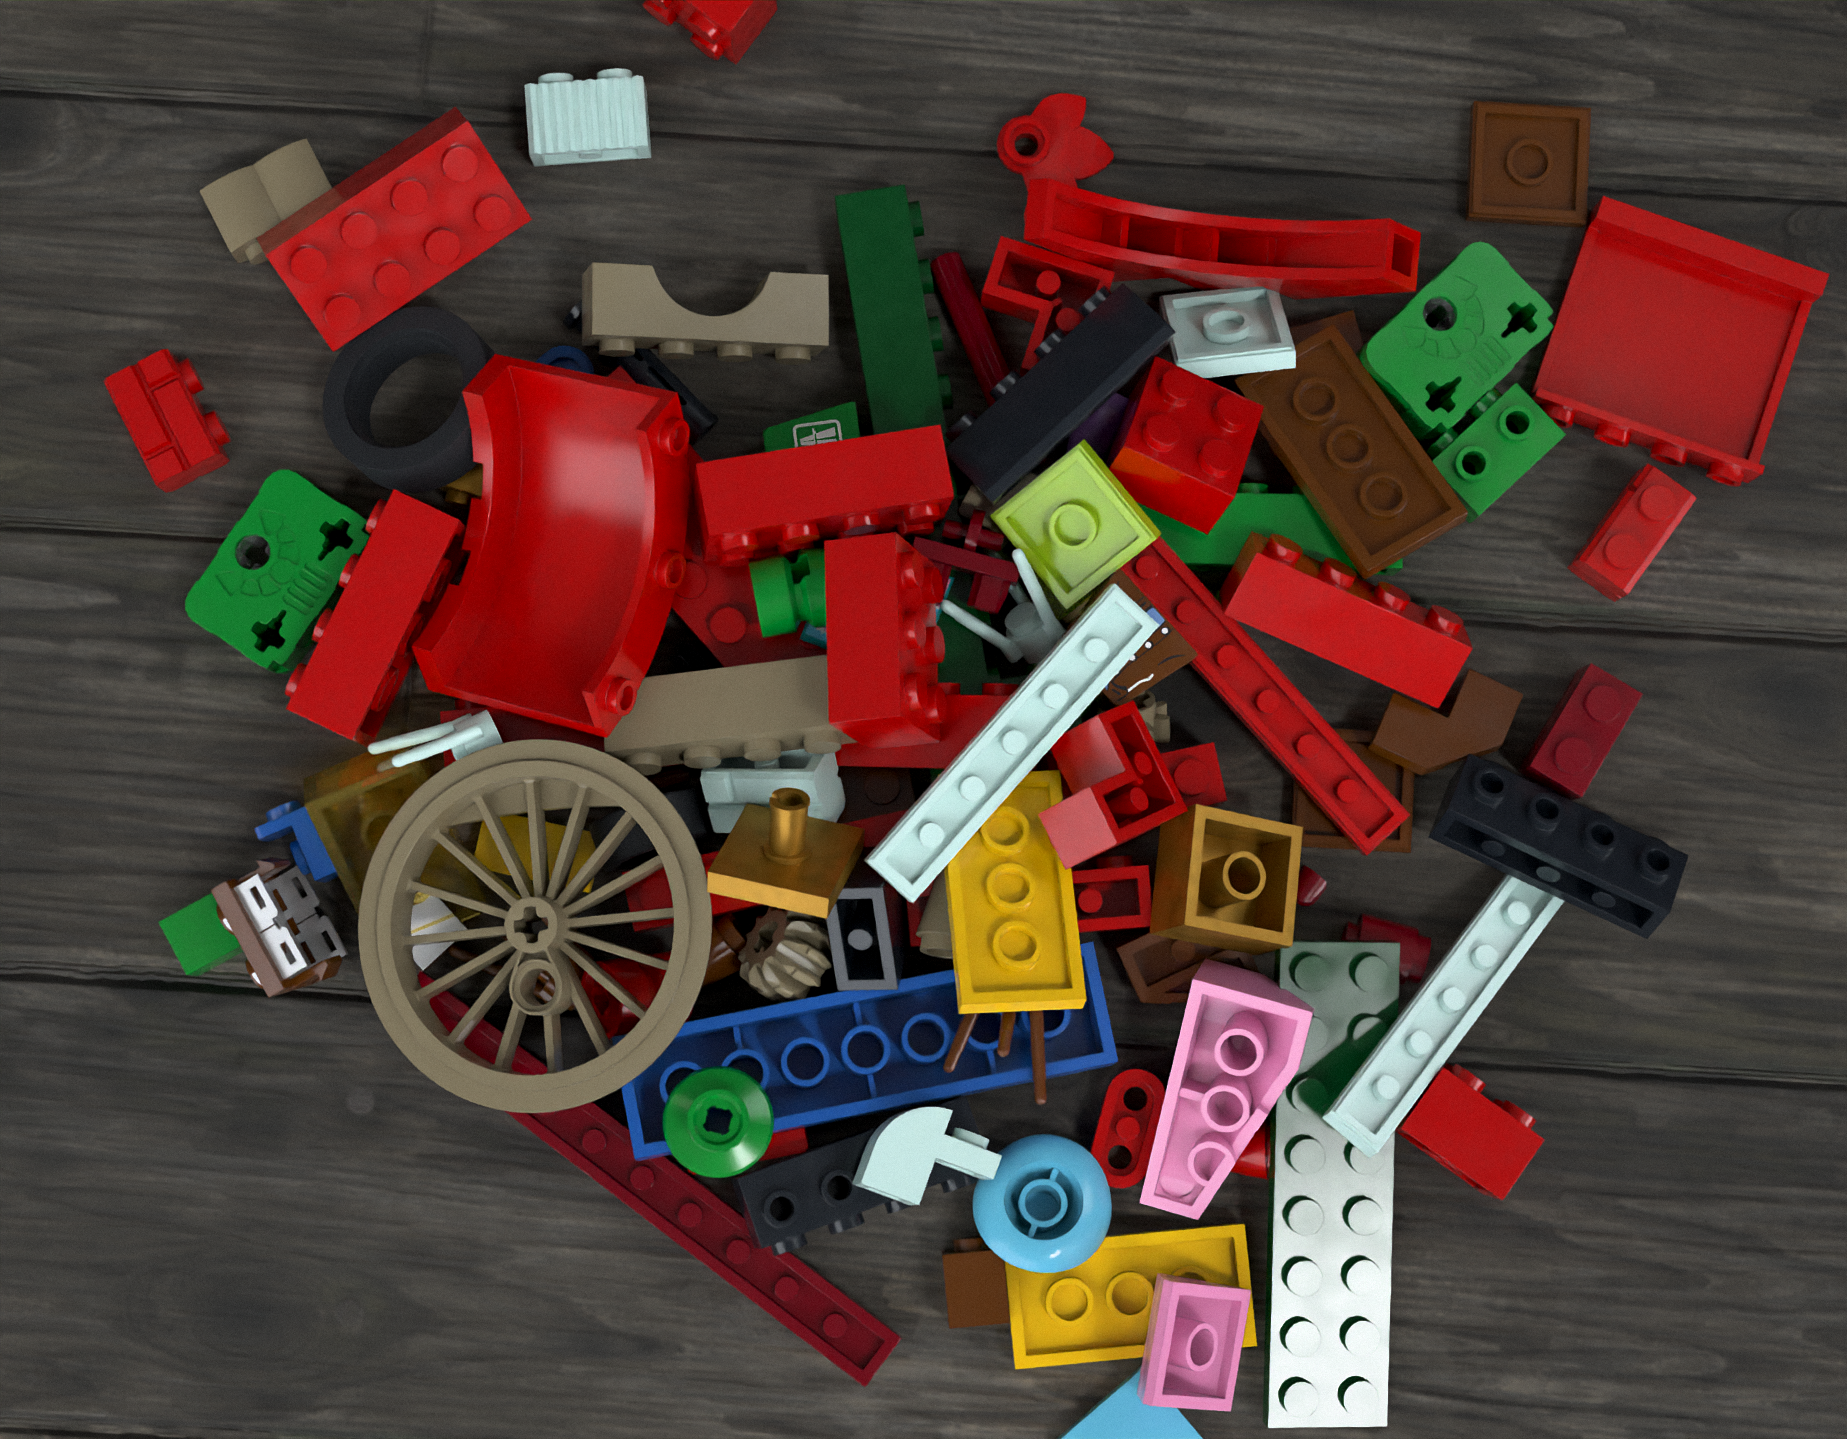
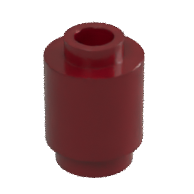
[1341,913,1431,986]

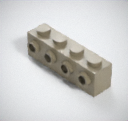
[604,655,857,776]

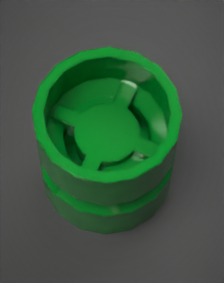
[749,546,826,638]

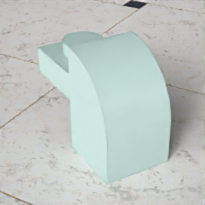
[852,1107,1002,1205]

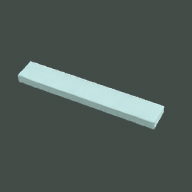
[864,583,1159,903]
[1322,874,1564,1158]

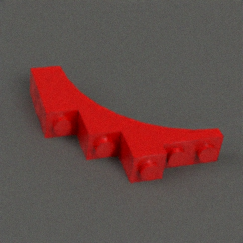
[1024,178,1421,300]

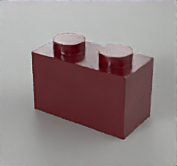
[1518,663,1643,801]

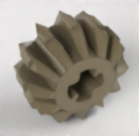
[738,906,832,1003]

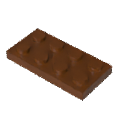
[1232,324,1468,580]

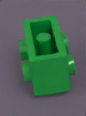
[1425,383,1566,524]

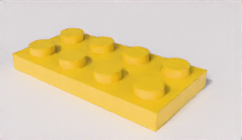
[938,770,1087,1014]
[1004,1222,1257,1369]

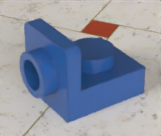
[254,800,347,883]

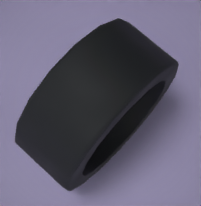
[589,788,710,872]

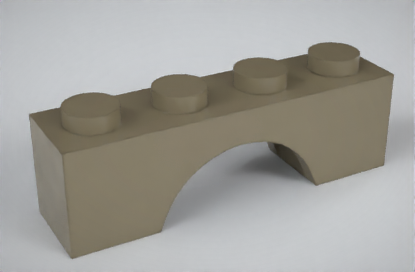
[582,262,829,365]

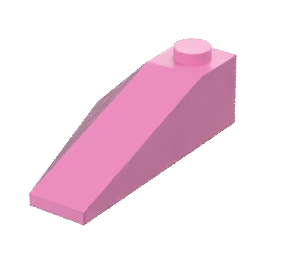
[1140,958,1314,1220]

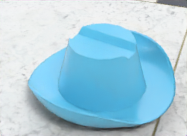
[973,1134,1112,1273]

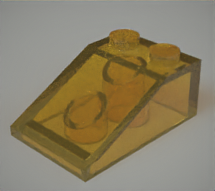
[303,744,488,934]

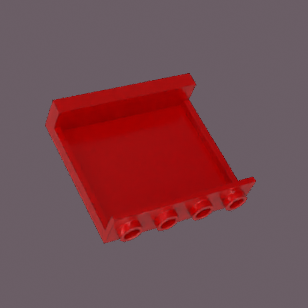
[1529,196,1829,487]

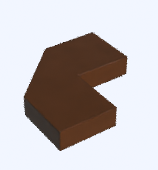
[1367,669,1523,775]

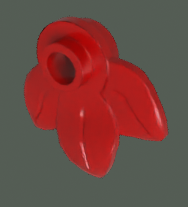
[997,93,1114,192]

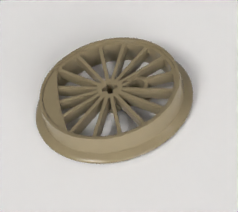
[358,739,712,1113]

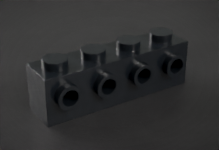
[1428,753,1689,939]
[731,1096,980,1256]

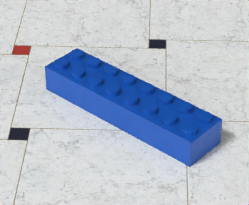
[612,942,1118,1161]

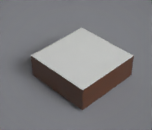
[411,892,470,971]

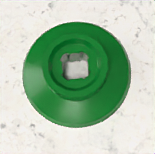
[662,1066,774,1178]

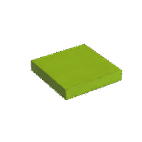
[990,439,1162,609]

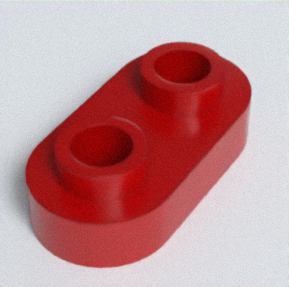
[1089,1068,1166,1188]

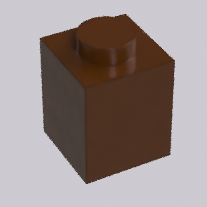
[942,1236,1010,1329]

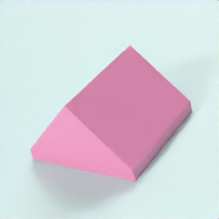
[1137,1273,1251,1412]

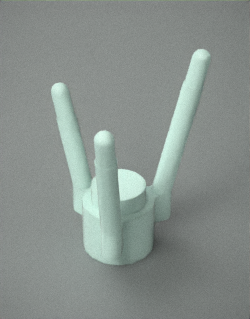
[940,548,1065,664]
[368,709,503,767]

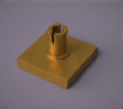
[707,787,865,919]

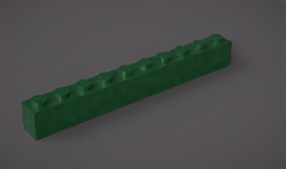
[834,184,1001,784]

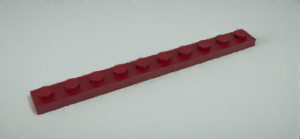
[417,971,902,1387]

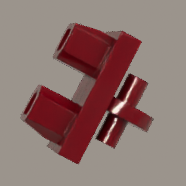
[913,508,1019,615]

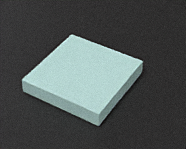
[1159,287,1296,378]

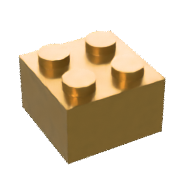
[1149,804,1303,955]

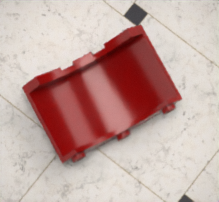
[411,354,690,738]

